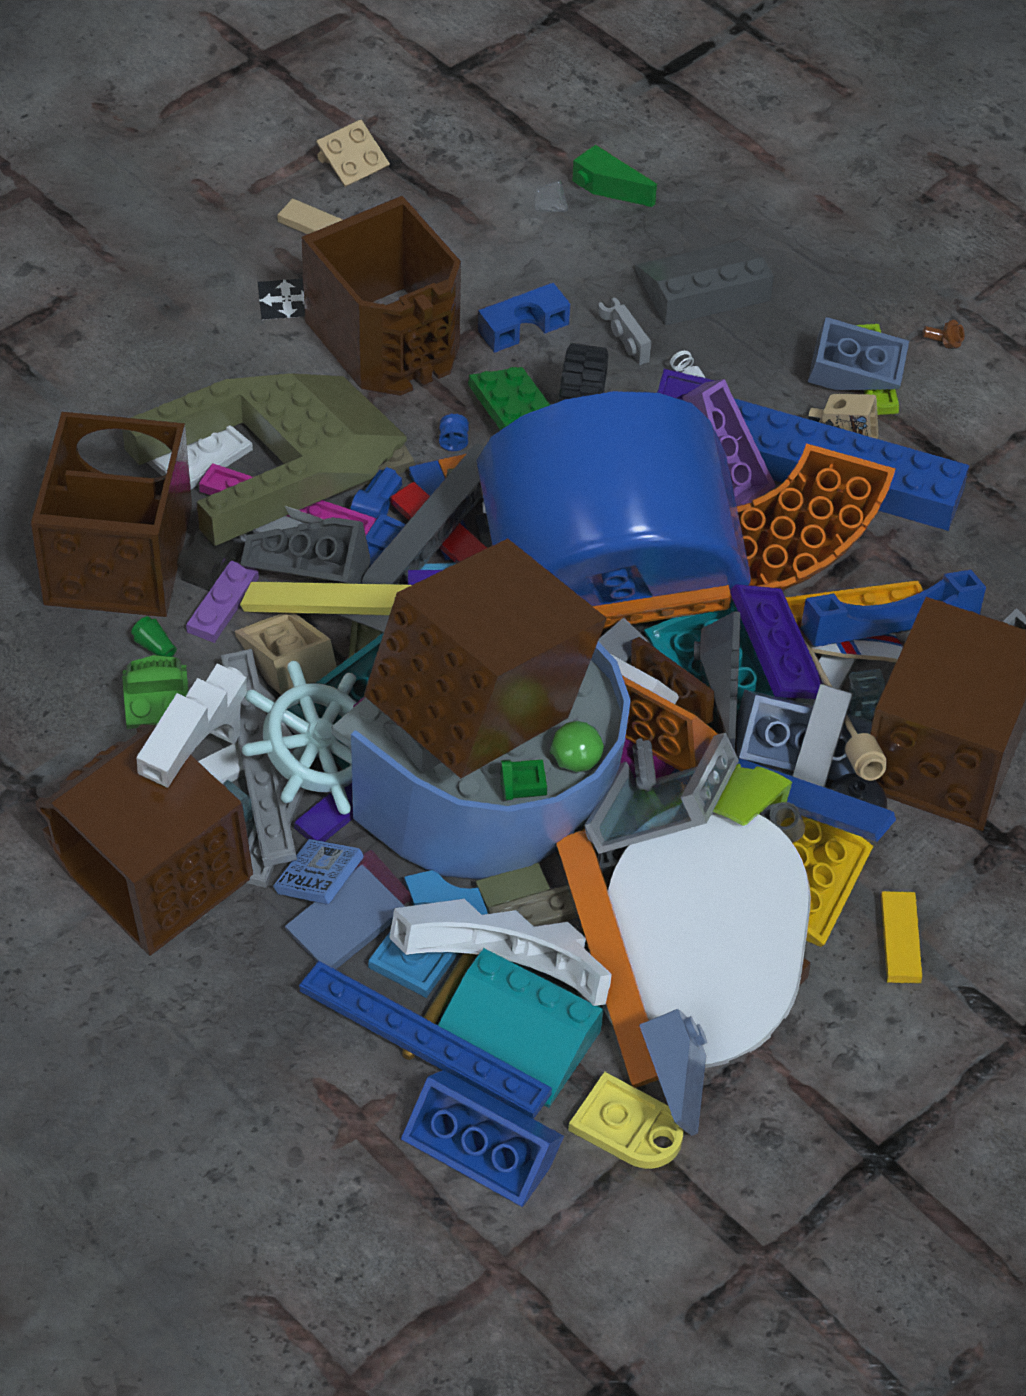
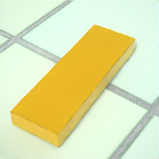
[881,891,922,983]

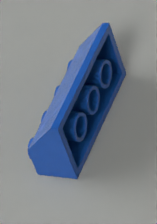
[401,1070,564,1207]

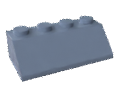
[736,689,873,780]

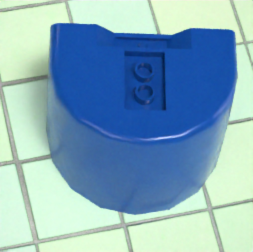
[476,391,751,606]

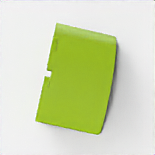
[656,764,792,825]

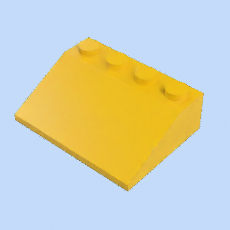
[780,815,873,947]

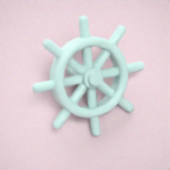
[242,661,356,815]

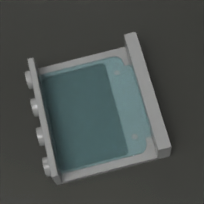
[585,732,739,854]

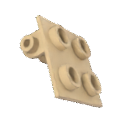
[316,119,390,187]

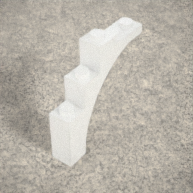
[137,663,247,788]
[389,899,612,1006]

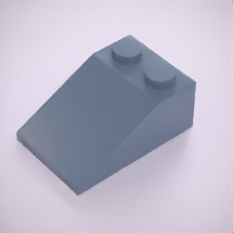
[808,317,909,390]
[639,1009,707,1136]

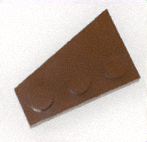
[631,637,714,724]

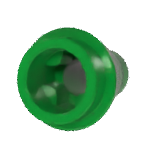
[131,616,177,657]

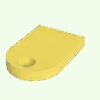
[568,1072,683,1169]

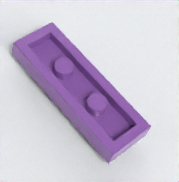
[186,560,259,643]

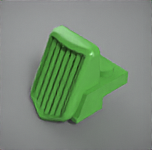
[122,655,189,729]

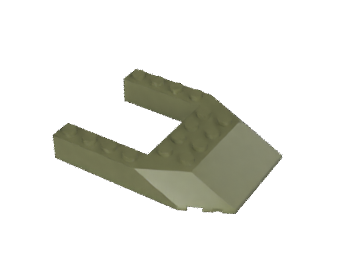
[122,373,407,546]

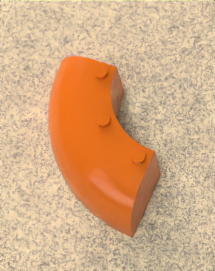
[731,443,896,600]

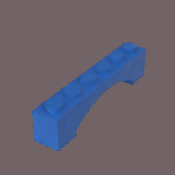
[800,570,986,647]

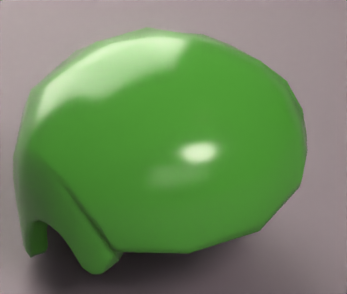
[550,721,604,772]

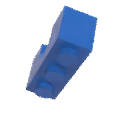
[478,282,570,353]

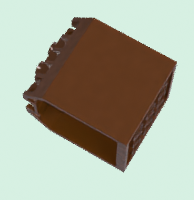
[301,195,461,396]
[35,725,253,956]

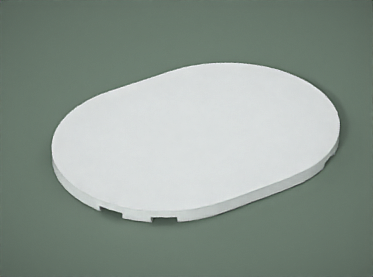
[602,810,811,1068]

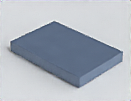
[285,864,405,970]

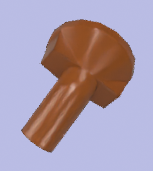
[922,320,965,348]

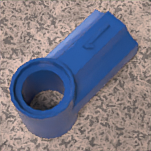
[351,467,402,518]

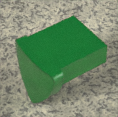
[500,759,547,801]

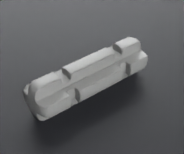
[632,738,656,791]

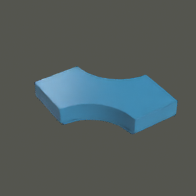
[405,870,488,915]

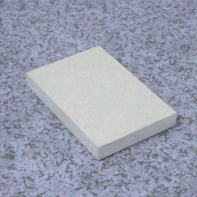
[147,426,253,489]

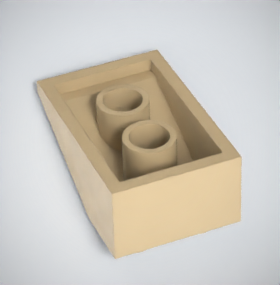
[235,613,336,695]

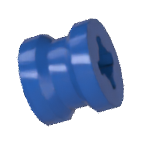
[439,414,469,451]

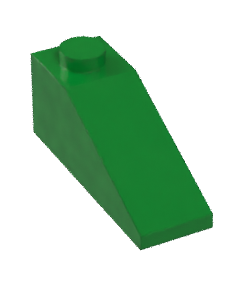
[572,145,657,207]

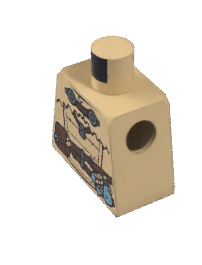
[808,394,879,439]

